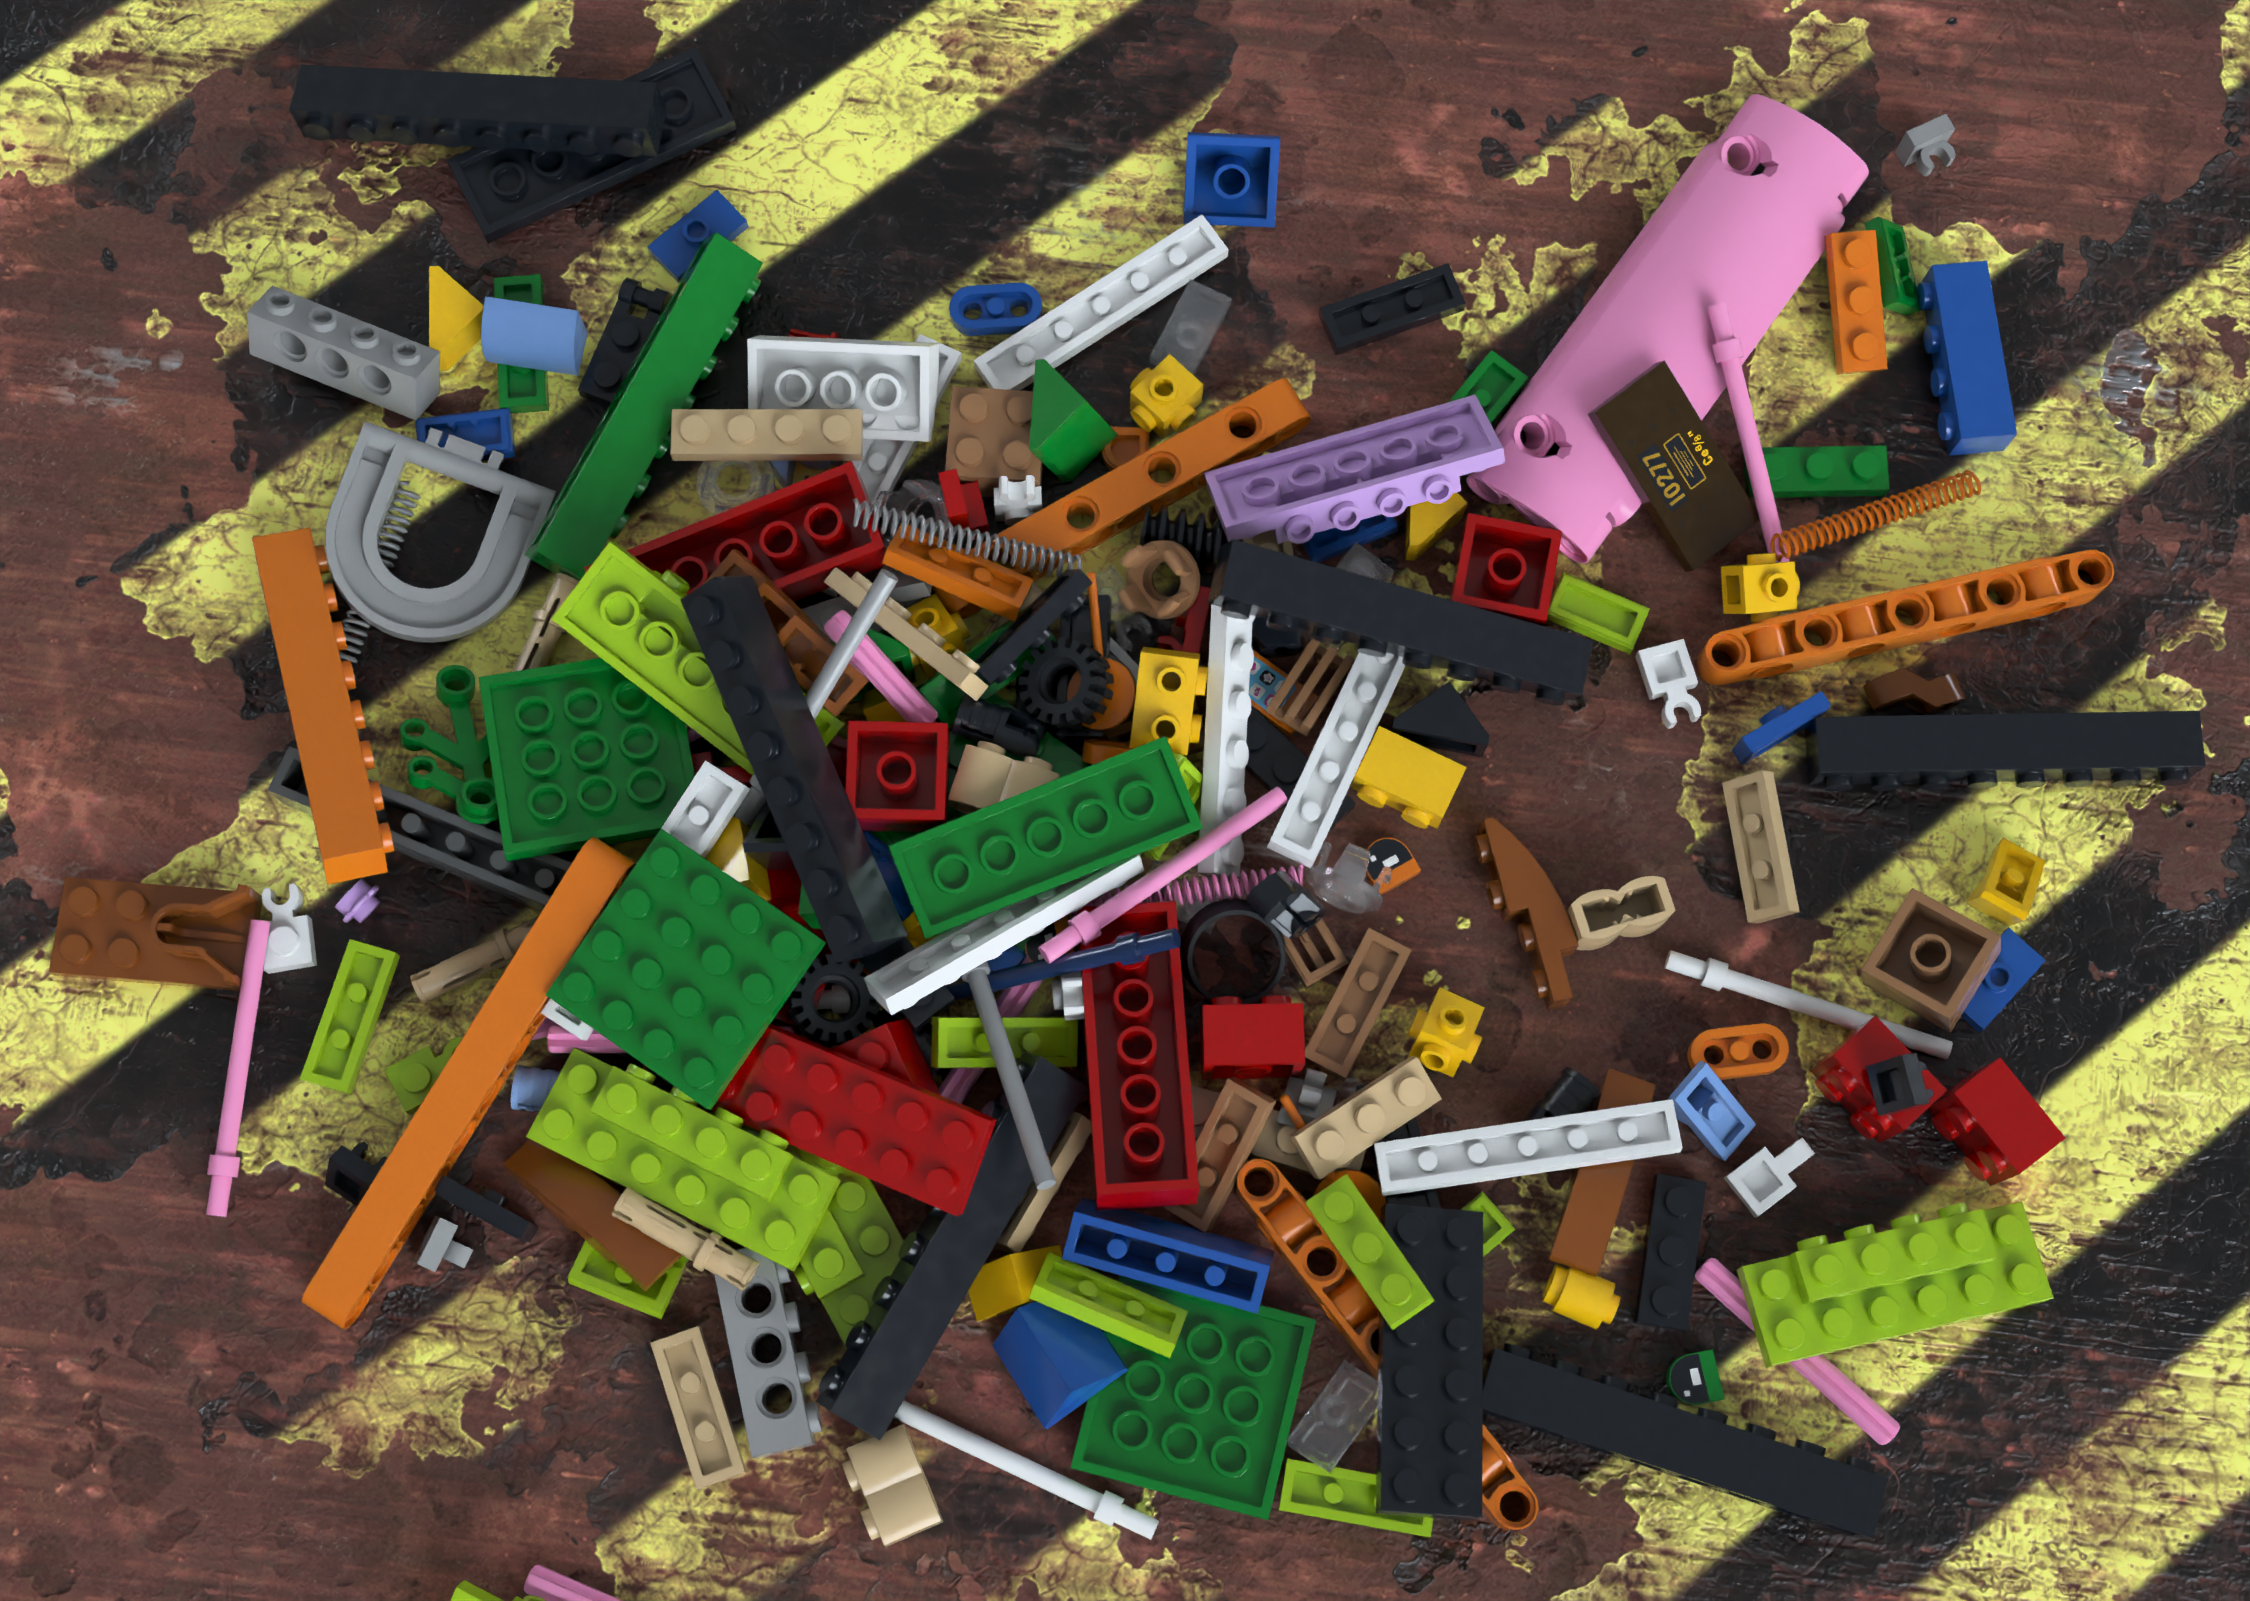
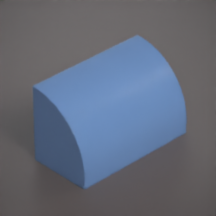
[481,296,588,376]

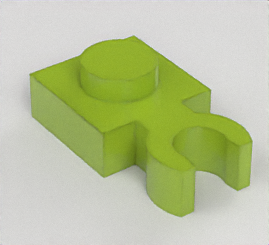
[384,1037,463,1115]

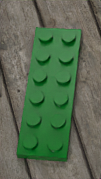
[888,736,1203,940]

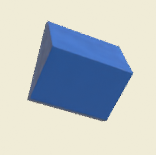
[1184,132,1280,227]
[992,1301,1129,1429]

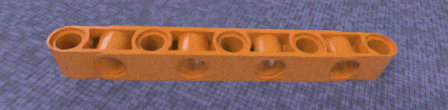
[932,378,1312,620]
[1696,550,2114,686]
[1235,1159,1539,1530]

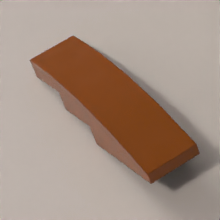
[704,549,869,717]
[1548,1068,1656,1277]
[503,1139,682,1292]

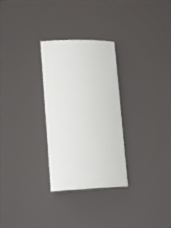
[747,335,939,442]

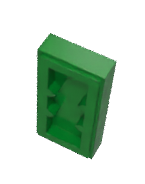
[1864,217,1920,316]

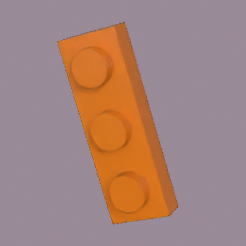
[1825,230,1888,375]
[882,523,1034,622]

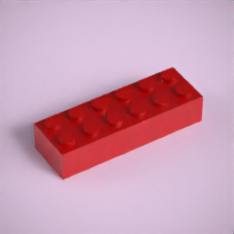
[584,461,888,602]
[1077,901,1199,1211]

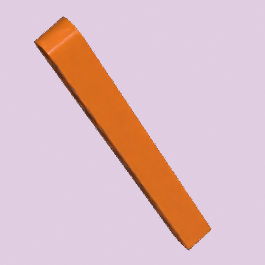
[302,837,637,1330]

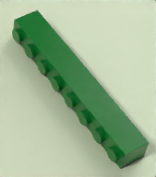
[525,232,763,581]

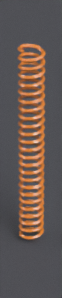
[1770,470,1981,562]

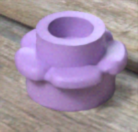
[335,879,380,923]

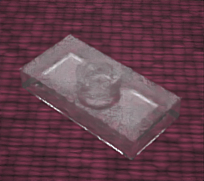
[1149,279,1232,375]
[1287,1361,1378,1473]

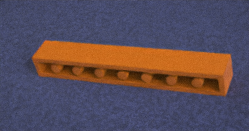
[252,528,394,885]

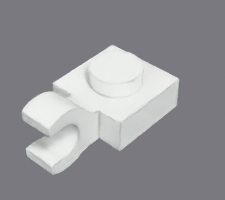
[1724,1138,1815,1218]

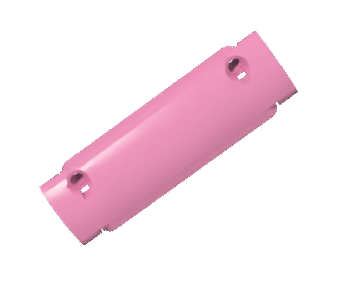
[1466,94,1869,564]

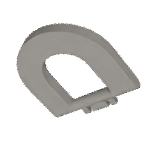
[325,421,557,643]

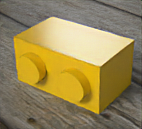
[1351,726,1467,829]

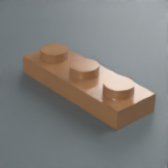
[1305,928,1412,1081]
[1164,1076,1276,1233]

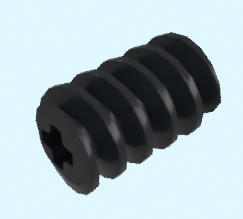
[1139,504,1239,575]

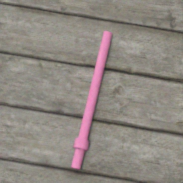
[1708,303,1790,562]
[1038,787,1288,964]
[206,920,271,1217]

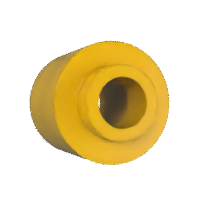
[1542,1264,1621,1330]

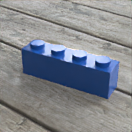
[1917,261,2017,456]
[1062,1197,1274,1314]

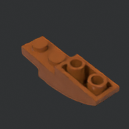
[1473,817,1579,1010]

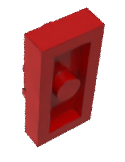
[1157,586,1211,654]

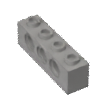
[247,285,440,421]
[714,1248,822,1459]

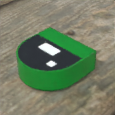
[1666,1349,1725,1406]

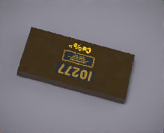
[1587,360,1760,572]

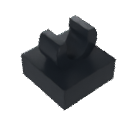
[1866,1053,1934,1116]
[325,1142,387,1206]

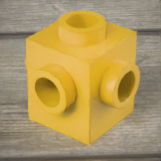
[1130,354,1203,439]
[1721,553,1800,622]
[906,593,970,679]
[1407,987,1485,1078]

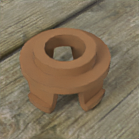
[1117,540,1200,619]

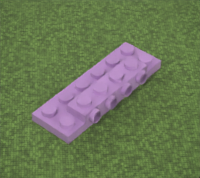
[1204,395,1505,544]

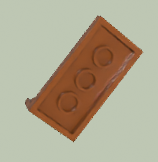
[49,877,262,991]

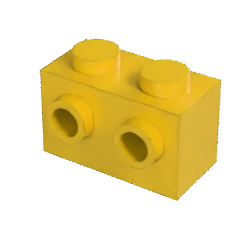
[1129,647,1208,755]

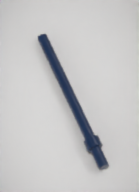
[945,928,1181,1000]

